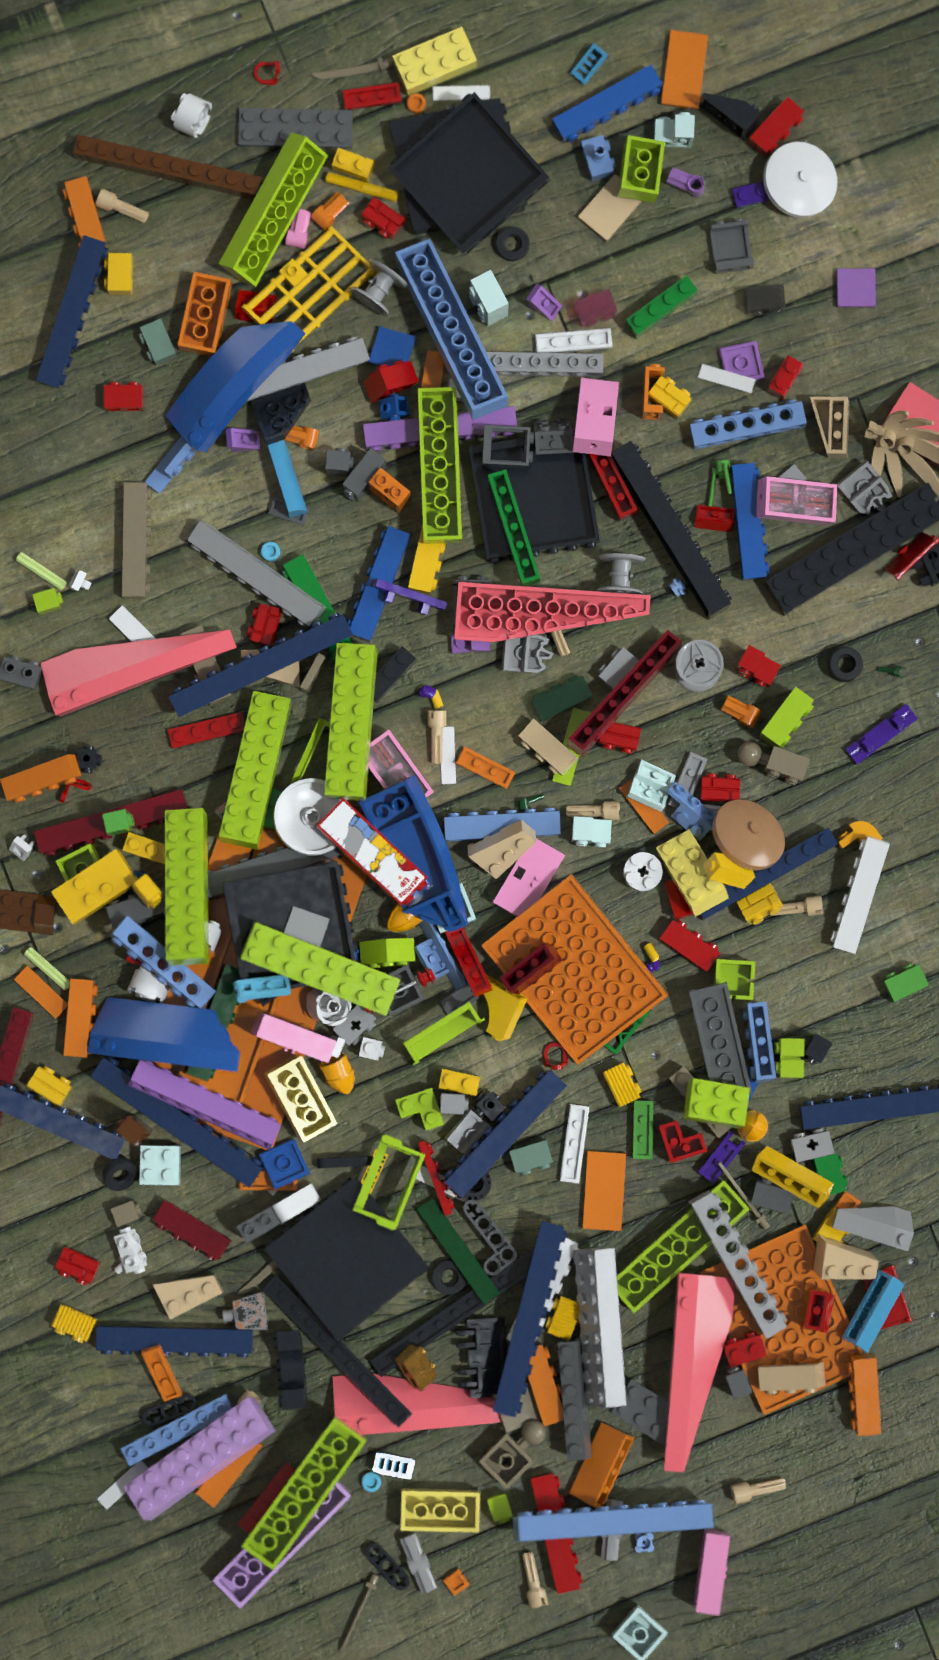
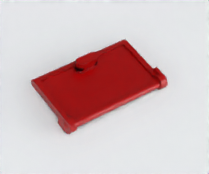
[883,532,939,581]
[863,1265,913,1330]

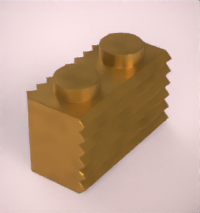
[395,1344,438,1391]

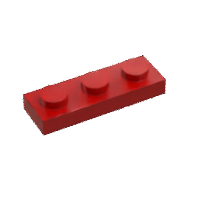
[343,82,402,110]

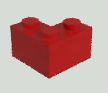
[363,360,419,403]
[735,645,781,688]
[658,1120,708,1163]

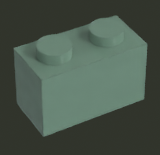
[139,319,177,366]
[509,1140,553,1176]

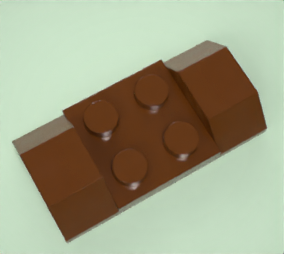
[0,890,57,935]

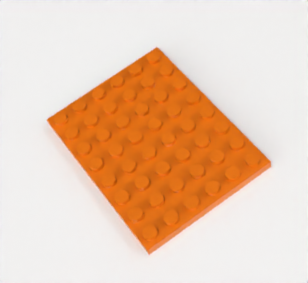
[481,874,668,1065]
[700,1224,864,1415]

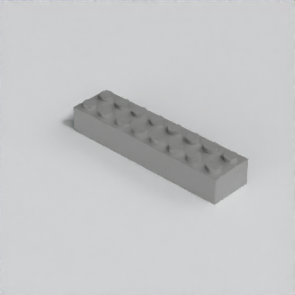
[574,1248,626,1408]

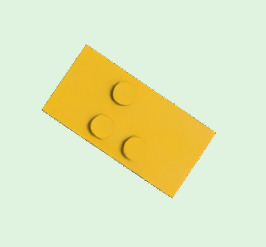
[51,849,138,925]

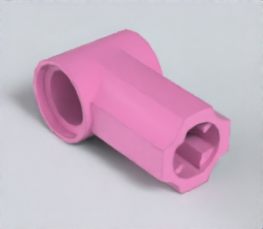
[286,209,311,249]

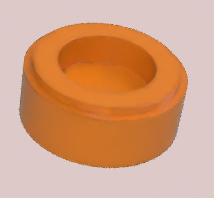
[407,93,426,114]

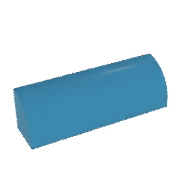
[267,440,308,518]
[842,1270,905,1353]

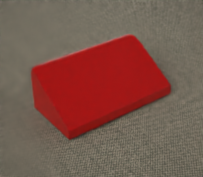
[694,504,735,532]
[665,880,694,920]

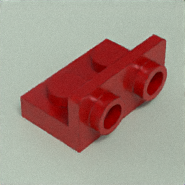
[235,290,277,324]
[724,1331,767,1368]

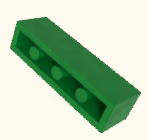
[625,275,698,339]

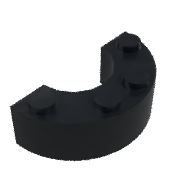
[273,1330,307,1410]

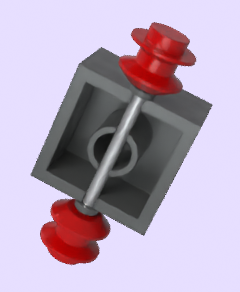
[364,965,436,1017]

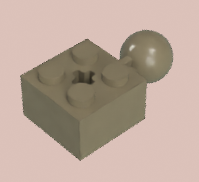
[738,742,810,786]
[479,1420,546,1490]

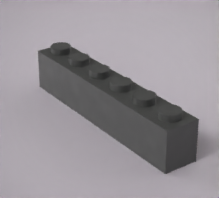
[558,1340,592,1461]

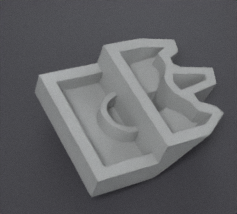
[837,460,892,515]
[501,635,554,673]
[444,1109,490,1156]

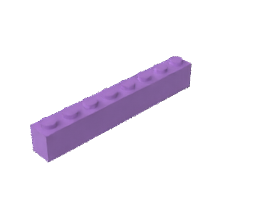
[363,406,517,452]
[128,1060,281,1150]

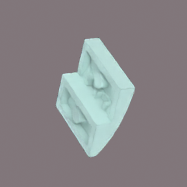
[627,760,676,812]

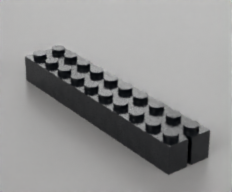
[611,441,732,620]
[764,483,939,616]

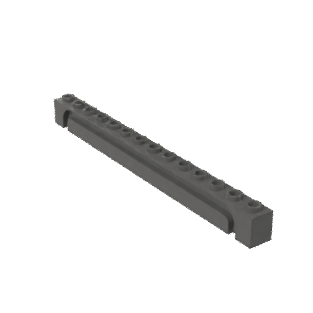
[106,846,346,930]

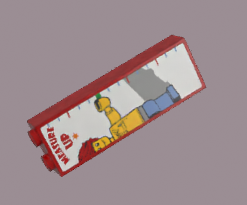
[316,798,428,907]

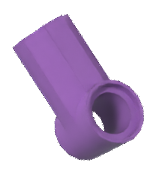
[667,168,704,197]

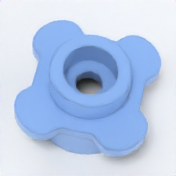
[670,578,687,596]
[634,1532,654,1553]

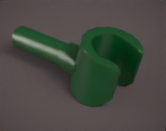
[878,666,907,678]
[518,794,544,811]

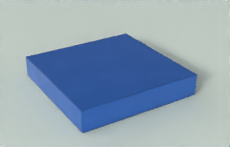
[369,326,416,366]
[259,1139,310,1190]

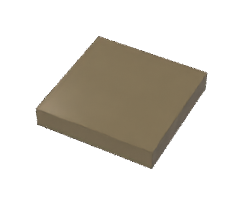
[300,653,326,694]
[493,1382,542,1433]

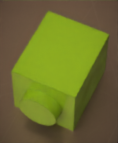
[32,588,63,615]
[487,1492,513,1524]

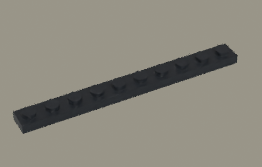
[370,1251,533,1377]
[262,1276,413,1428]

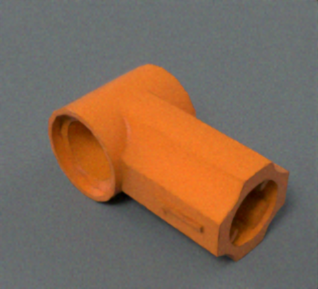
[311,192,349,231]
[285,426,320,450]
[721,695,762,729]

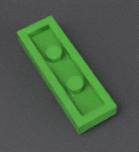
[633,1101,653,1159]

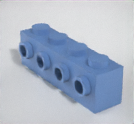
[742,1002,776,1083]

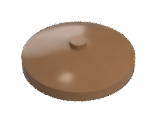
[712,800,785,870]

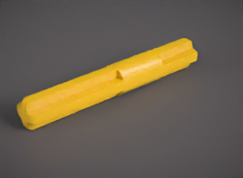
[325,172,399,202]

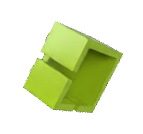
[714,959,755,1001]
[774,1038,804,1078]

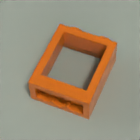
[368,468,411,514]

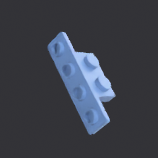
[145,436,196,494]
[667,782,715,841]
[414,921,466,990]

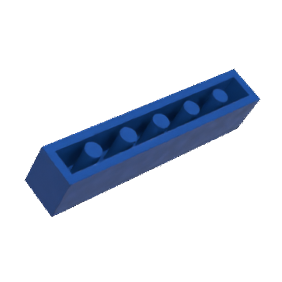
[552,65,662,143]
[731,463,769,581]
[348,526,410,643]

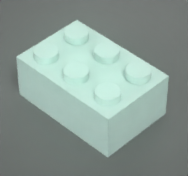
[469,270,509,326]

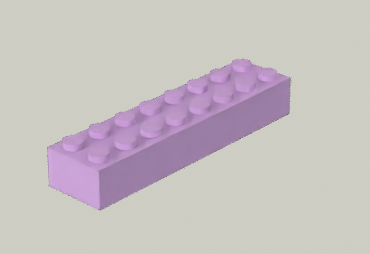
[124,1397,276,1521]
[213,1480,352,1608]

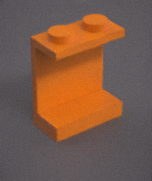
[642,364,665,420]

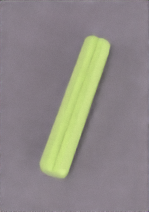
[16,552,67,590]
[24,947,70,991]

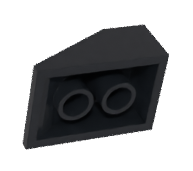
[699,93,760,141]

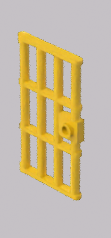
[241,226,377,353]

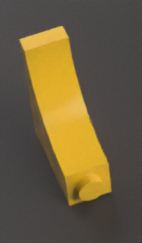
[703,852,755,889]
[484,974,528,1041]

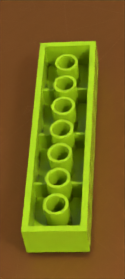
[218,132,328,287]
[418,387,462,544]
[324,643,378,801]
[219,691,292,850]
[165,808,209,966]
[240,922,400,1016]
[616,1180,750,1313]
[242,1416,367,1570]

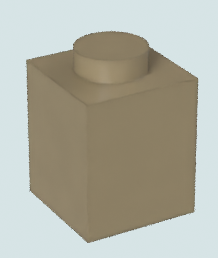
[111,1200,142,1227]

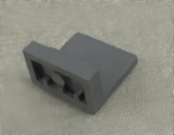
[533,418,574,455]

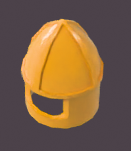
[387,904,423,932]
[319,1053,355,1095]
[737,1111,768,1142]

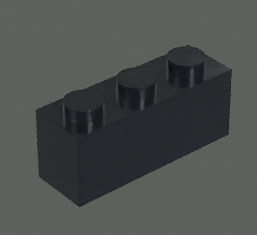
[374,646,417,703]

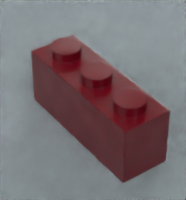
[500,943,563,995]

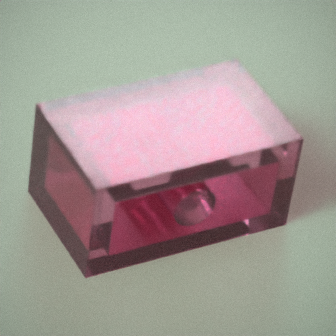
[573,289,617,328]

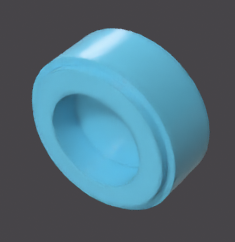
[261,542,280,562]
[362,1472,381,1492]

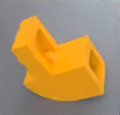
[838,821,883,849]

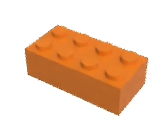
[178,272,232,356]

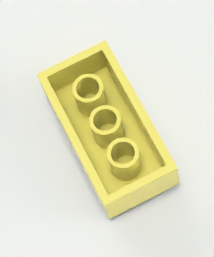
[393,27,477,96]
[656,829,729,917]
[264,1054,337,1142]
[401,1488,480,1532]

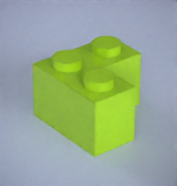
[359,938,415,968]
[395,1088,444,1131]

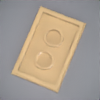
[578,174,642,242]

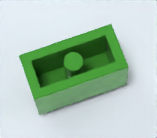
[102,809,135,836]
[882,963,929,1002]

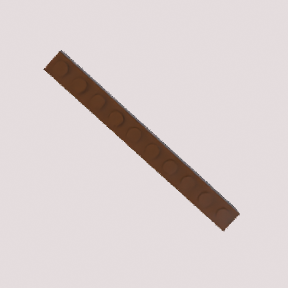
[73,134,263,200]

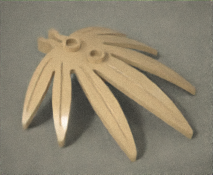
[864,410,939,497]

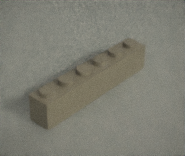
[122,483,152,599]

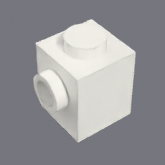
[359,1037,385,1060]

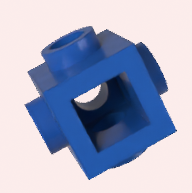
[379,394,411,421]

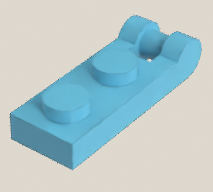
[233,975,291,1003]

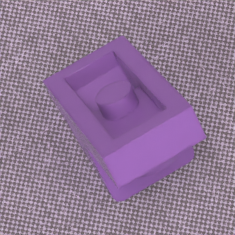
[526,284,562,321]
[226,428,260,452]
[451,634,490,654]

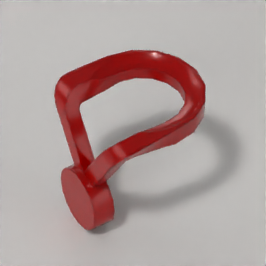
[254,61,280,85]
[60,778,92,803]
[544,1042,568,1070]

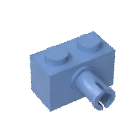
[581,135,616,182]

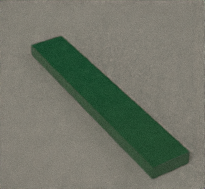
[417,1198,500,1305]

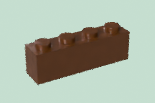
[116,1116,153,1146]

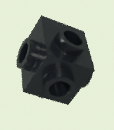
[74,746,102,774]
[472,1091,505,1121]

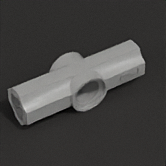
[601,1499,623,1561]
[400,1532,437,1594]

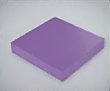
[837,269,876,308]
[719,341,765,380]

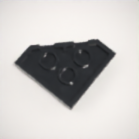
[251,382,311,446]

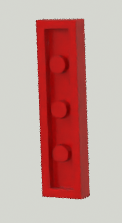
[168,712,245,749]
[445,927,492,998]
[418,1140,455,1216]
[237,1462,296,1534]

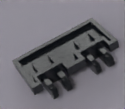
[456,1317,506,1398]

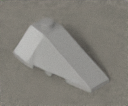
[831,1206,914,1251]

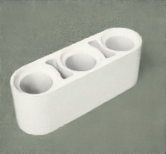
[272,1183,321,1224]

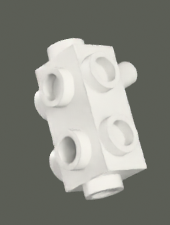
[114,1226,147,1274]

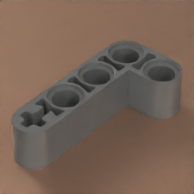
[463,1200,516,1275]

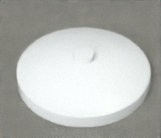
[763,142,837,218]
[273,778,347,856]

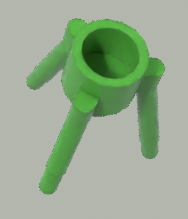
[708,460,732,507]

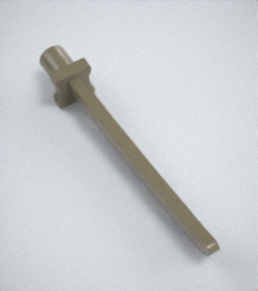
[312,59,393,80]
[718,1161,770,1230]
[237,1261,277,1295]
[339,1574,379,1653]

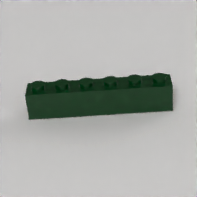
[184,964,240,1081]

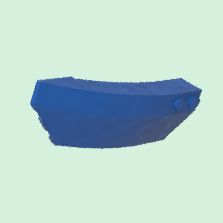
[165,321,306,452]
[359,775,468,932]
[87,997,240,1072]

